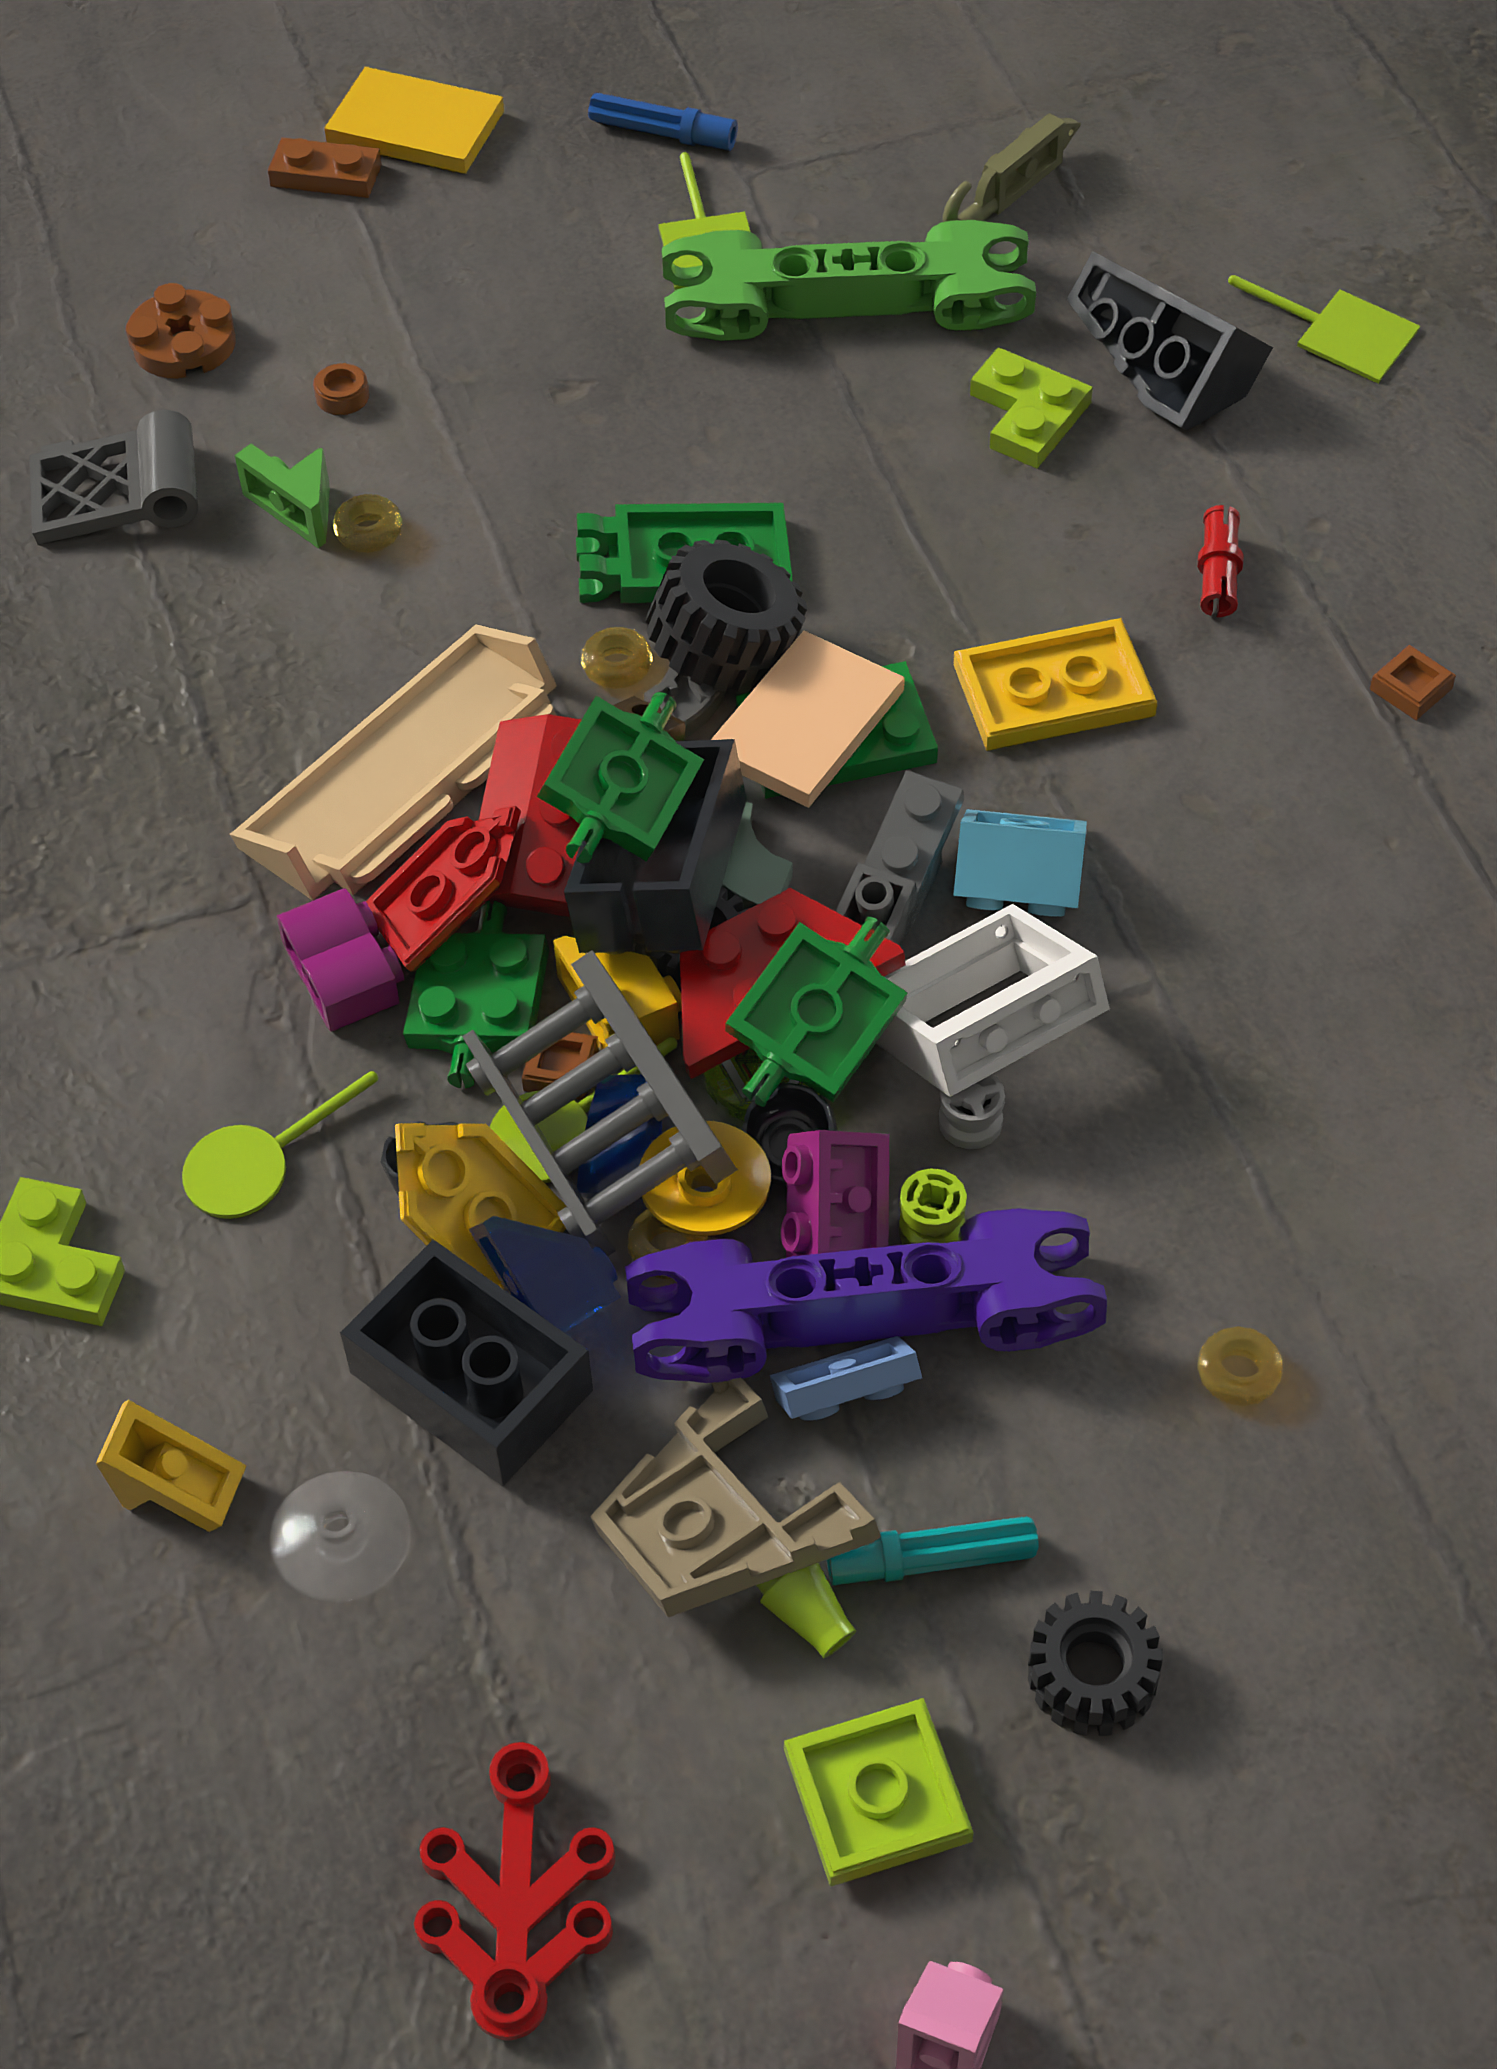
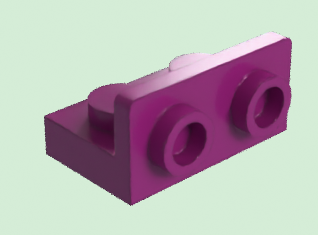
[781,1130,889,1258]

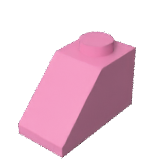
[896,1961,1003,2069]

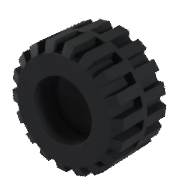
[646,540,807,693]

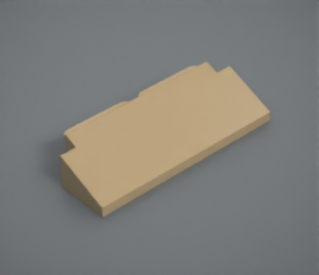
[230,625,557,901]

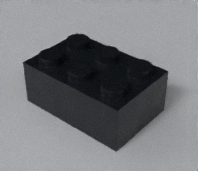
[340,1239,593,1486]

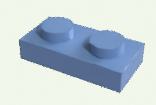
[770,1336,922,1420]

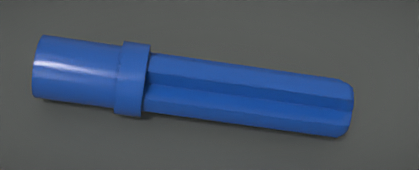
[588,93,738,151]

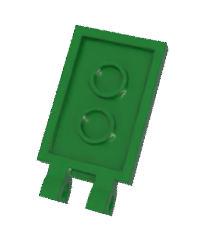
[576,503,793,603]

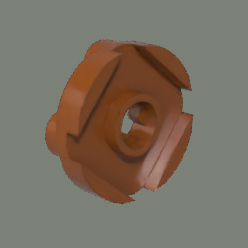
[126,283,236,379]

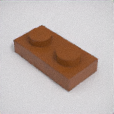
[268,137,382,198]

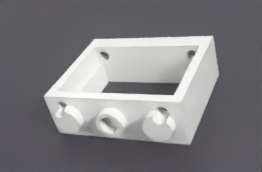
[876,904,1110,1097]

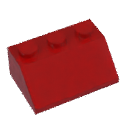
[479,714,582,917]

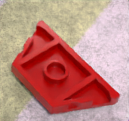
[680,888,906,1079]

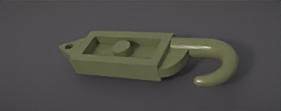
[943,113,1081,222]

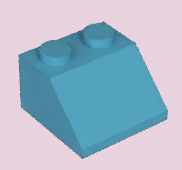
[953,809,1087,916]

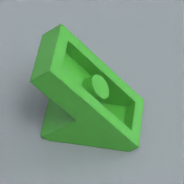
[235,443,330,548]

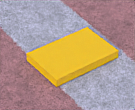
[324,67,504,174]
[954,618,1158,751]

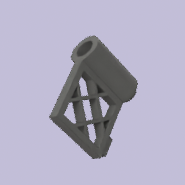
[29,410,198,545]

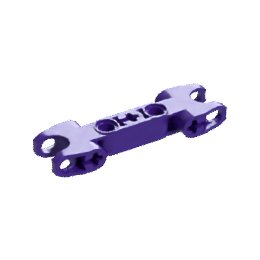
[625,1208,1107,1383]

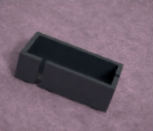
[564,739,747,955]

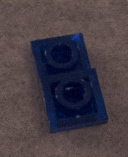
[577,1074,662,1199]

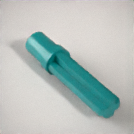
[826,1516,1039,1586]

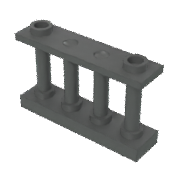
[462,950,738,1258]

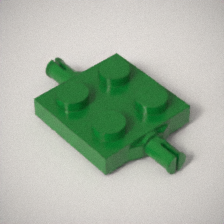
[537,692,704,863]
[403,901,550,1088]
[725,917,908,1107]

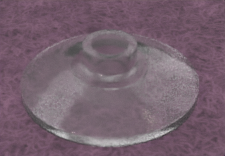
[270,1471,411,1602]

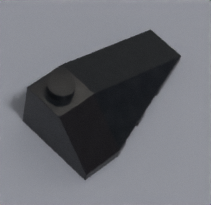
[1067,251,1273,430]

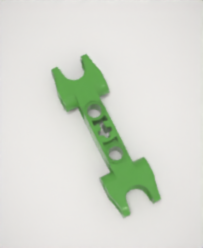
[662,220,1036,341]

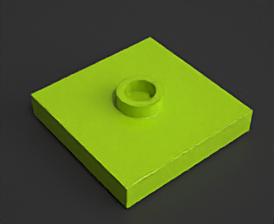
[784,1698,974,1887]

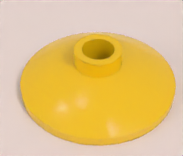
[640,1121,771,1236]

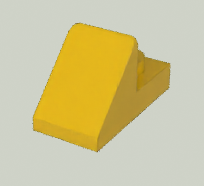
[96,1400,247,1532]

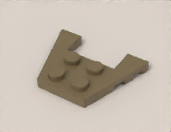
[590,1377,881,1618]

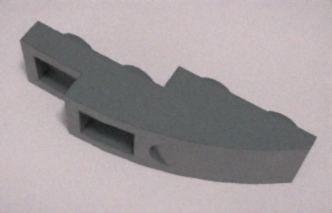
[836,770,964,947]

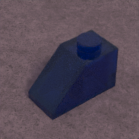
[469,1216,621,1333]

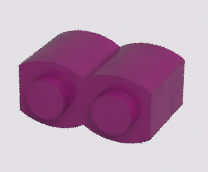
[276,888,404,1032]

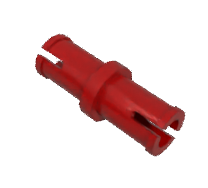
[1197,505,1244,617]

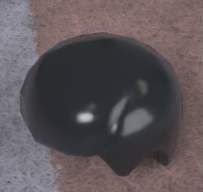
[741,1082,838,1186]

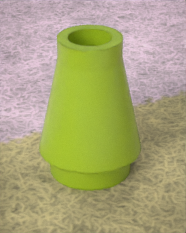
[756,1563,857,1658]

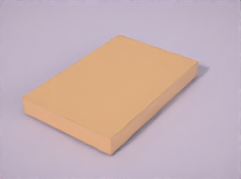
[711,630,904,808]

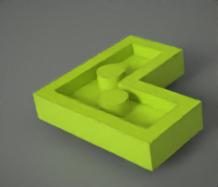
[970,347,1093,469]
[0,1177,125,1326]

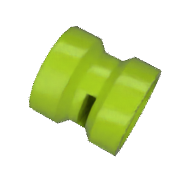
[899,1168,967,1245]

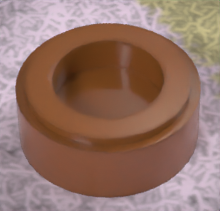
[313,363,370,415]

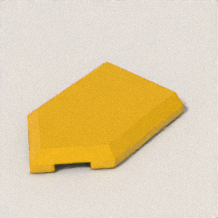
[395,1123,567,1295]

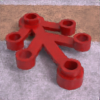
[414,1742,615,2040]

